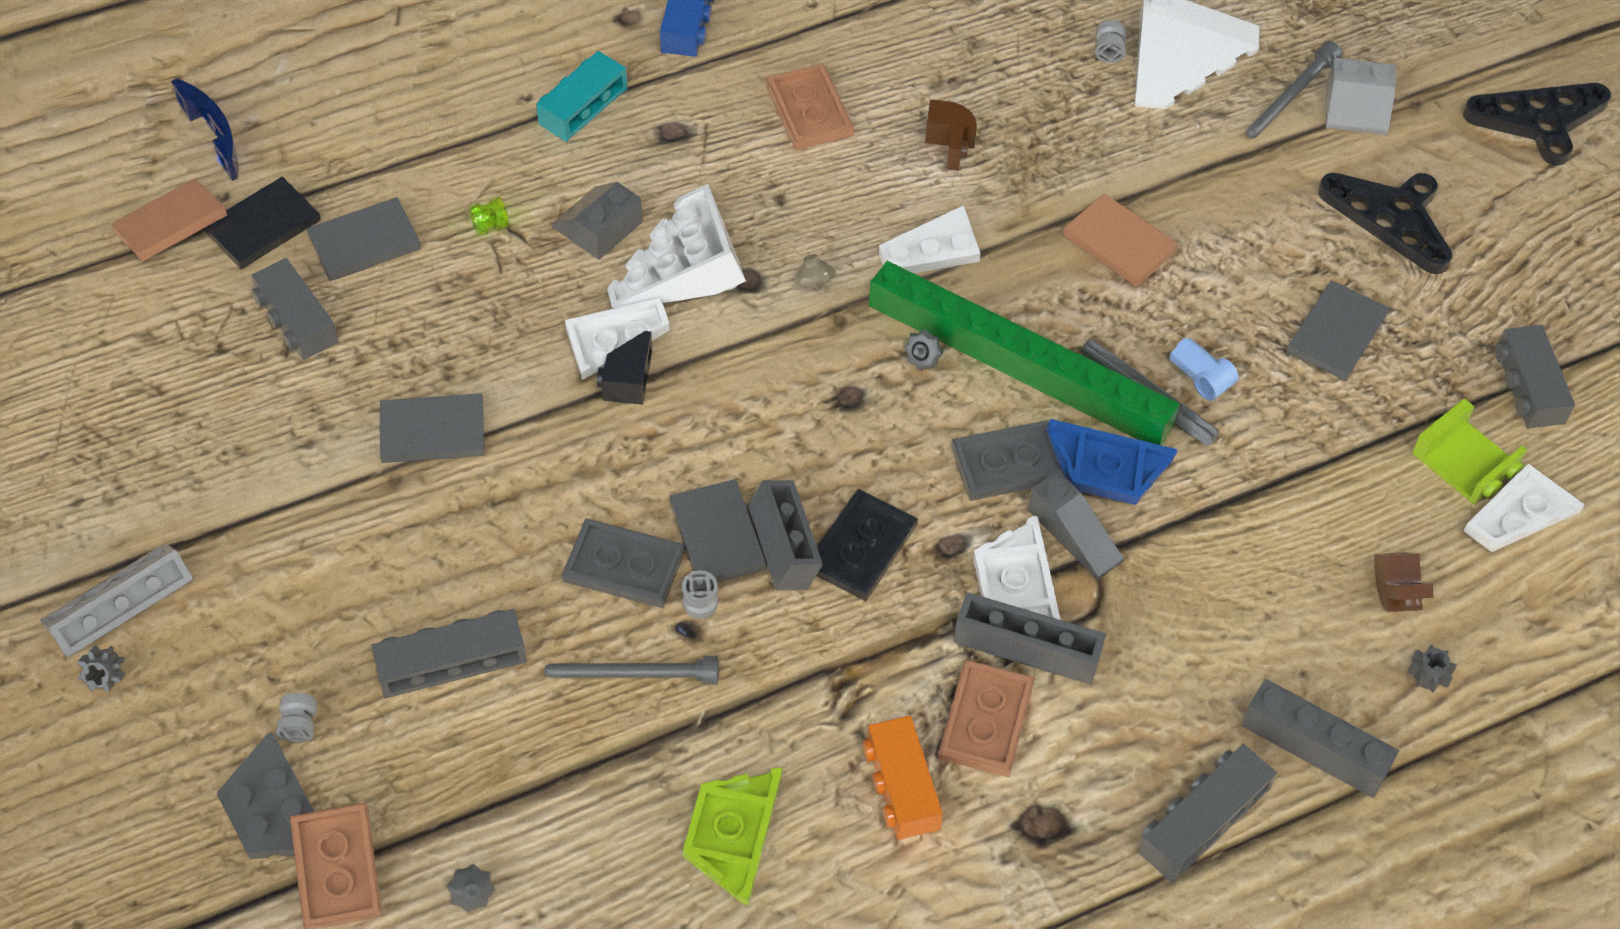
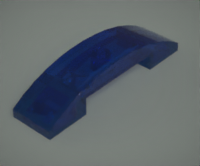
[171,78,239,181]

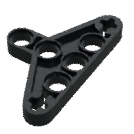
[1463,83,1611,166]
[1318,172,1452,274]

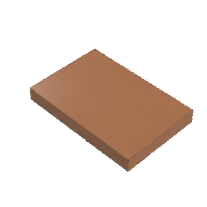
[766,63,854,150]
[111,178,227,262]
[1063,193,1179,287]
[937,660,1035,777]
[290,802,383,929]

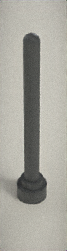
[1246,41,1343,139]
[544,656,719,685]

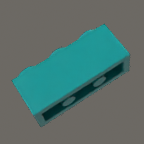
[536,50,627,142]

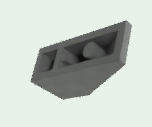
[1028,470,1124,580]

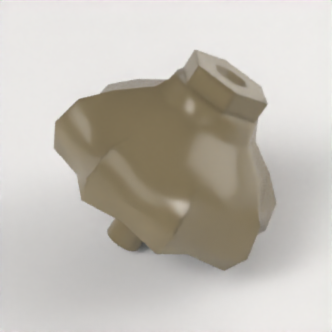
[795,254,836,290]

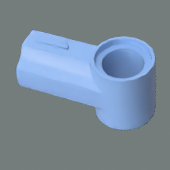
[1169,338,1239,401]

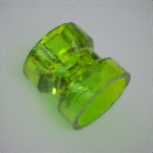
[468,197,510,236]

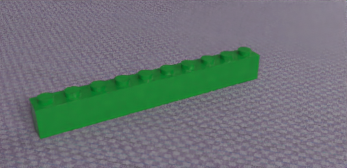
[869,260,1180,445]

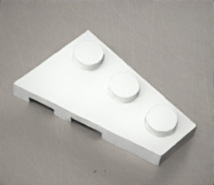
[879,205,981,273]
[1464,464,1585,552]

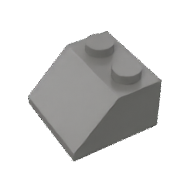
[1326,58,1396,135]

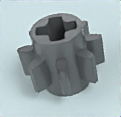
[77,645,126,692]
[1407,645,1457,693]

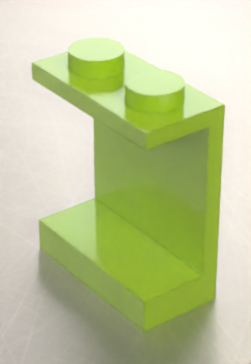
[1412,398,1528,505]

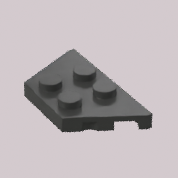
[217,732,314,859]

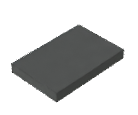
[306,197,421,281]
[1287,280,1390,381]
[380,393,485,463]
[951,420,1064,501]
[670,479,766,582]
[562,518,685,608]

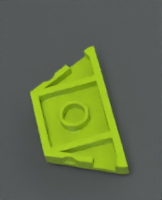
[683,767,782,906]

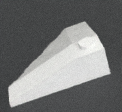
[1135,0,1259,109]
[607,184,746,309]

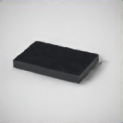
[204,176,321,269]
[816,489,918,602]

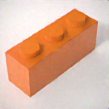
[862,715,943,840]

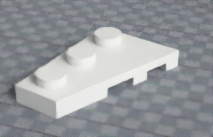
[565,298,670,380]

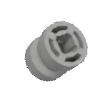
[1095,20,1127,63]
[682,570,718,619]
[276,693,318,743]

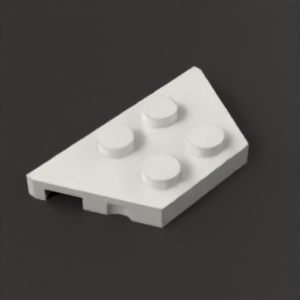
[973,516,1061,620]

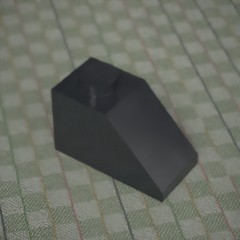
[597,331,653,405]

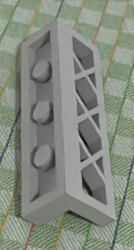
[40,543,193,658]

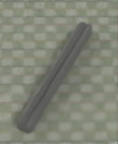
[1081,339,1219,446]

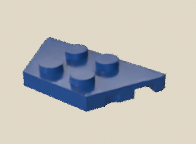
[1046,419,1177,505]

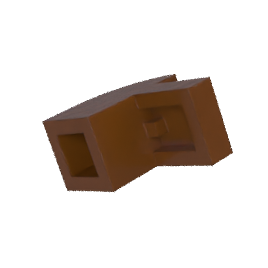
[925,99,977,171]
[1374,552,1434,612]

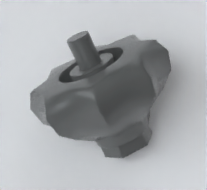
[904,329,943,371]
[446,864,496,913]

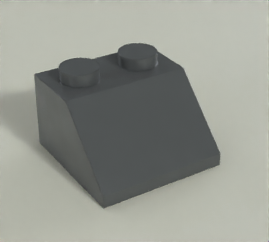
[552,182,642,260]

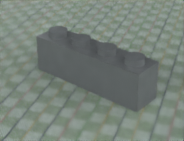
[953,592,1106,685]
[371,609,527,699]
[1241,678,1400,798]
[1139,743,1277,884]

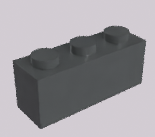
[251,257,339,360]
[1495,325,1575,429]
[748,480,823,590]

